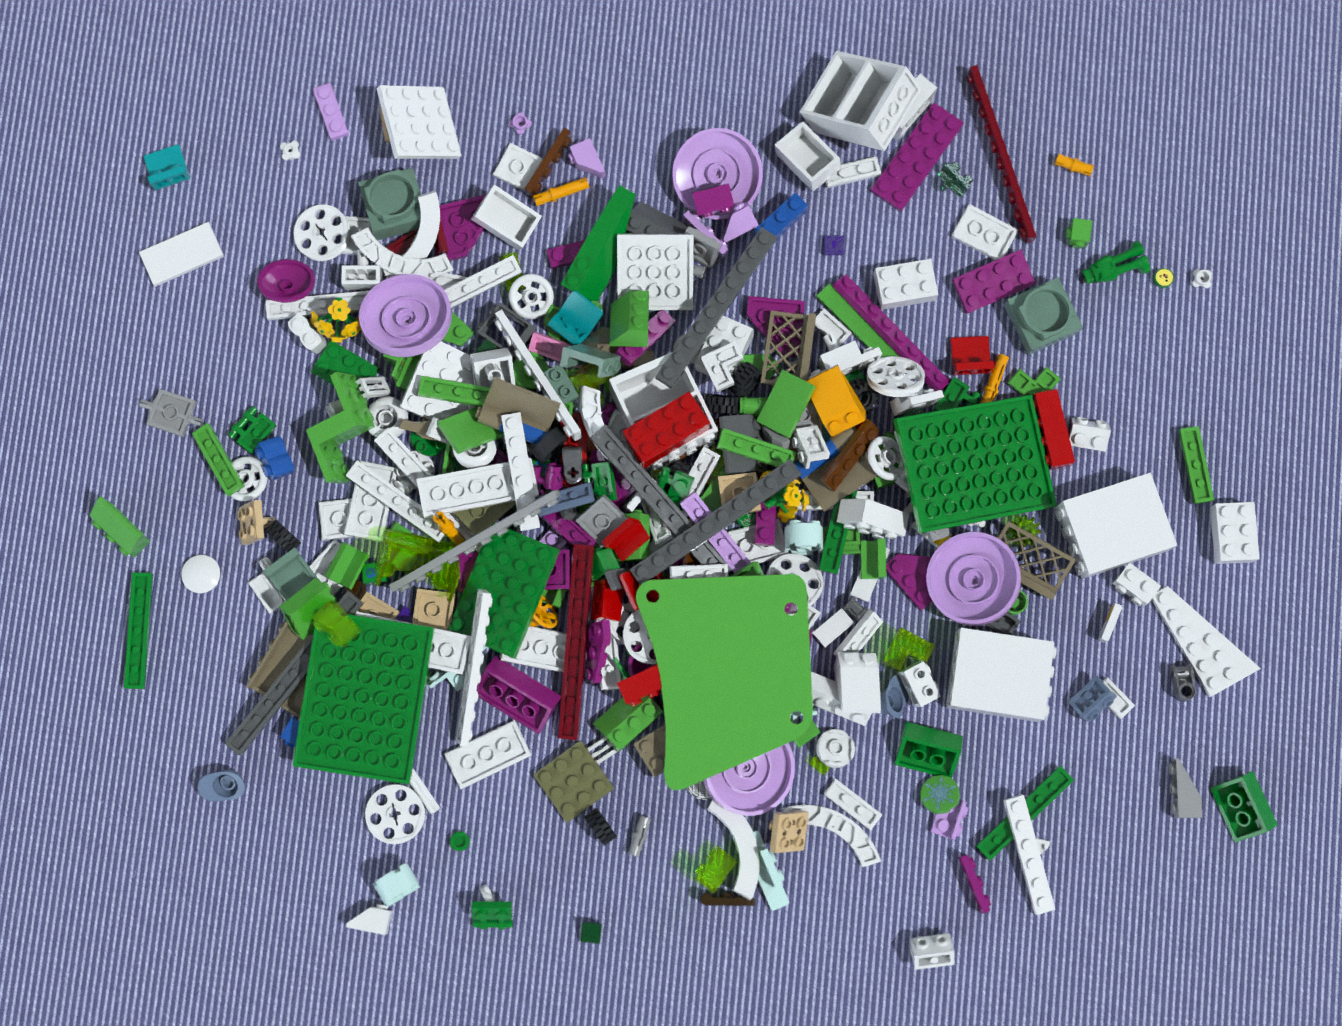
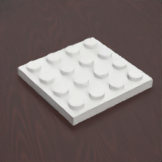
[377,85,462,159]
[617,234,693,310]
[399,342,477,421]

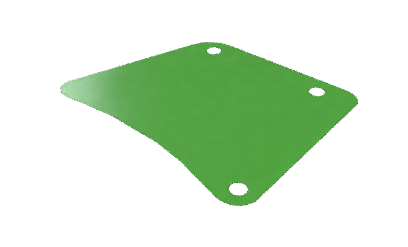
[636,574,813,790]

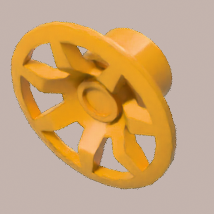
[530,595,558,628]

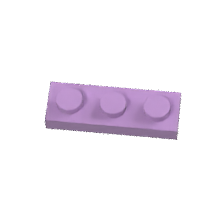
[313,83,349,141]
[683,210,728,259]

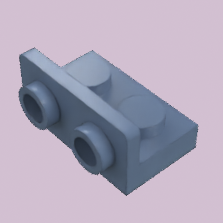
[1068,675,1117,722]

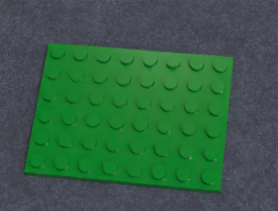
[893,395,1057,534]
[293,610,435,784]

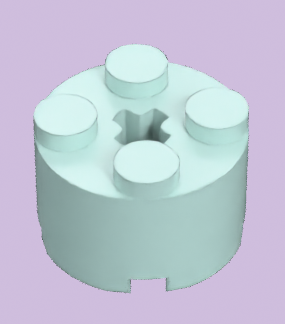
[784,520,823,556]
[373,863,420,907]

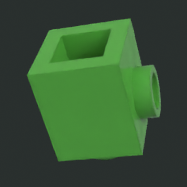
[1065,218,1092,249]

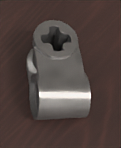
[562,447,582,485]
[1170,663,1196,702]

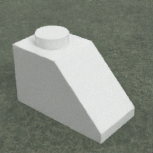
[346,904,393,935]

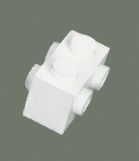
[897,661,941,707]
[910,933,954,970]

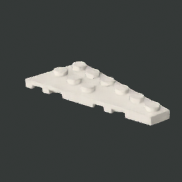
[1151,586,1261,697]

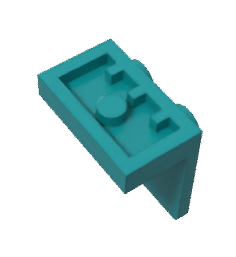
[144,144,191,191]

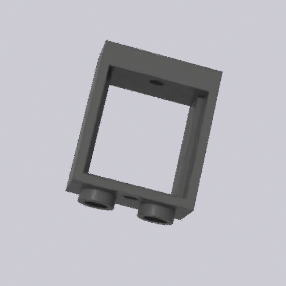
[477,302,537,360]

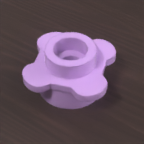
[509,113,532,135]

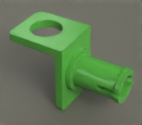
[794,720,820,748]

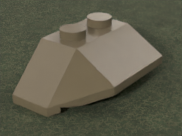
[582,327,655,370]

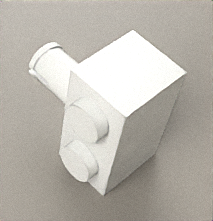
[342,249,383,290]

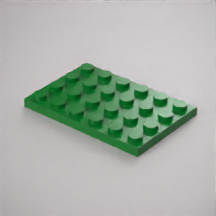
[448,523,560,659]

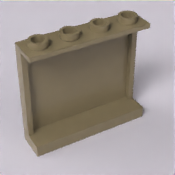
[246,621,313,721]

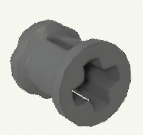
[843,596,868,621]

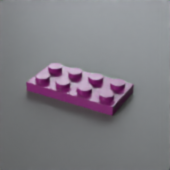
[952,249,1036,314]

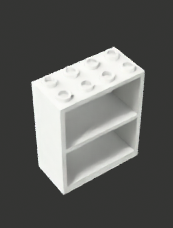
[800,51,922,151]
[609,352,718,471]
[1055,473,1177,579]
[946,628,1057,722]

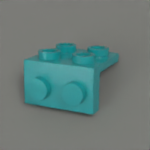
[547,290,603,345]

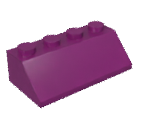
[476,656,561,734]

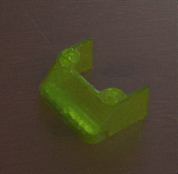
[375,529,460,602]

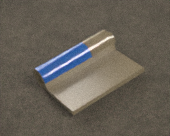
[475,377,561,445]
[794,427,878,512]

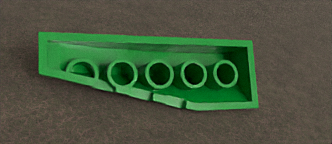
[561,185,636,302]

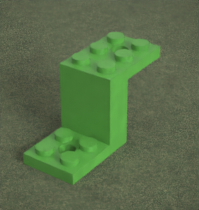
[306,372,375,484]

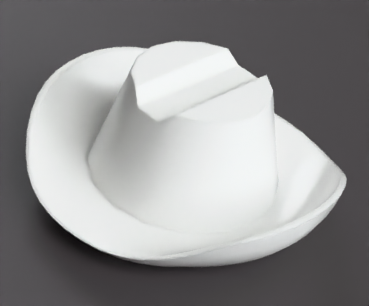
[368,397,408,437]
[452,440,497,469]

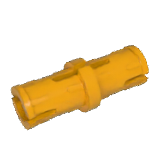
[1054,153,1094,177]

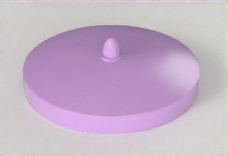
[672,128,763,219]
[359,274,452,357]
[926,532,1021,626]
[703,743,795,816]

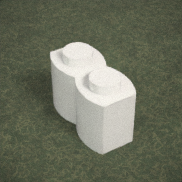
[288,314,327,354]

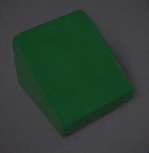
[580,922,602,944]

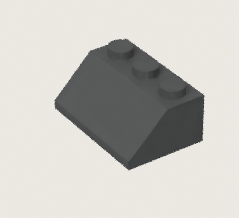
[626,201,688,234]
[719,414,766,475]

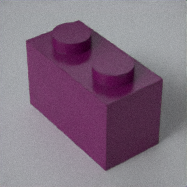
[692,183,734,218]

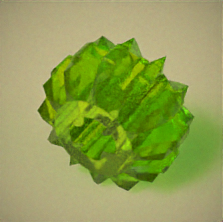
[1008,515,1042,548]

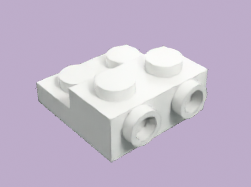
[890,389,944,416]

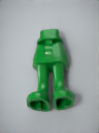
[1082,240,1150,284]

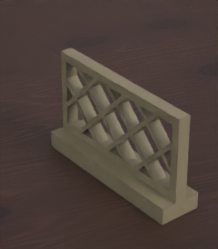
[761,311,816,386]
[998,521,1076,600]

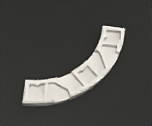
[383,190,440,279]
[351,227,454,278]
[579,385,641,465]
[707,799,759,900]
[783,805,881,867]

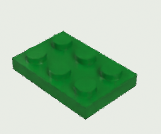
[311,340,380,394]

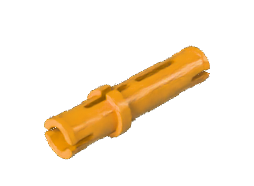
[533,177,590,207]
[980,354,1009,404]
[433,511,467,546]

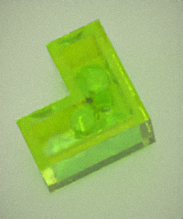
[569,363,612,405]
[311,601,362,647]
[881,627,935,672]
[694,847,738,893]

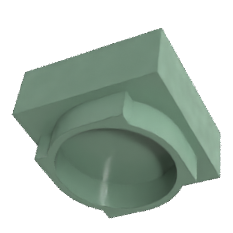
[358,168,421,240]
[1004,277,1083,355]

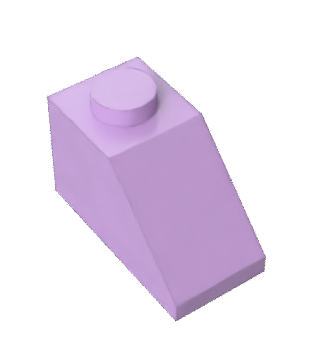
[568,138,605,178]
[722,202,759,243]

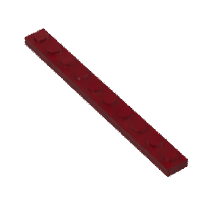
[966,65,1037,244]
[558,544,594,740]

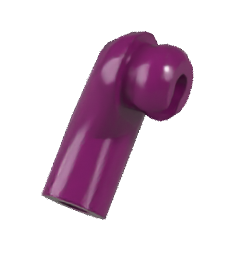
[601,402,616,426]

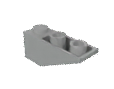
[1169,758,1202,818]

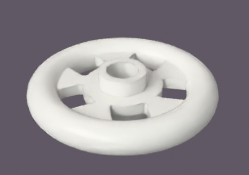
[509,274,554,319]
[868,436,904,480]
[231,456,268,501]

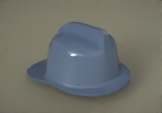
[880,674,908,718]
[198,769,245,802]

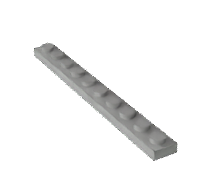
[389,490,562,593]

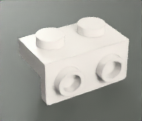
[1069,417,1111,452]
[1112,563,1161,606]

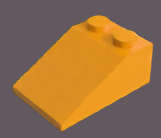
[806,364,866,437]

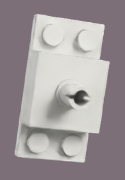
[808,333,882,379]

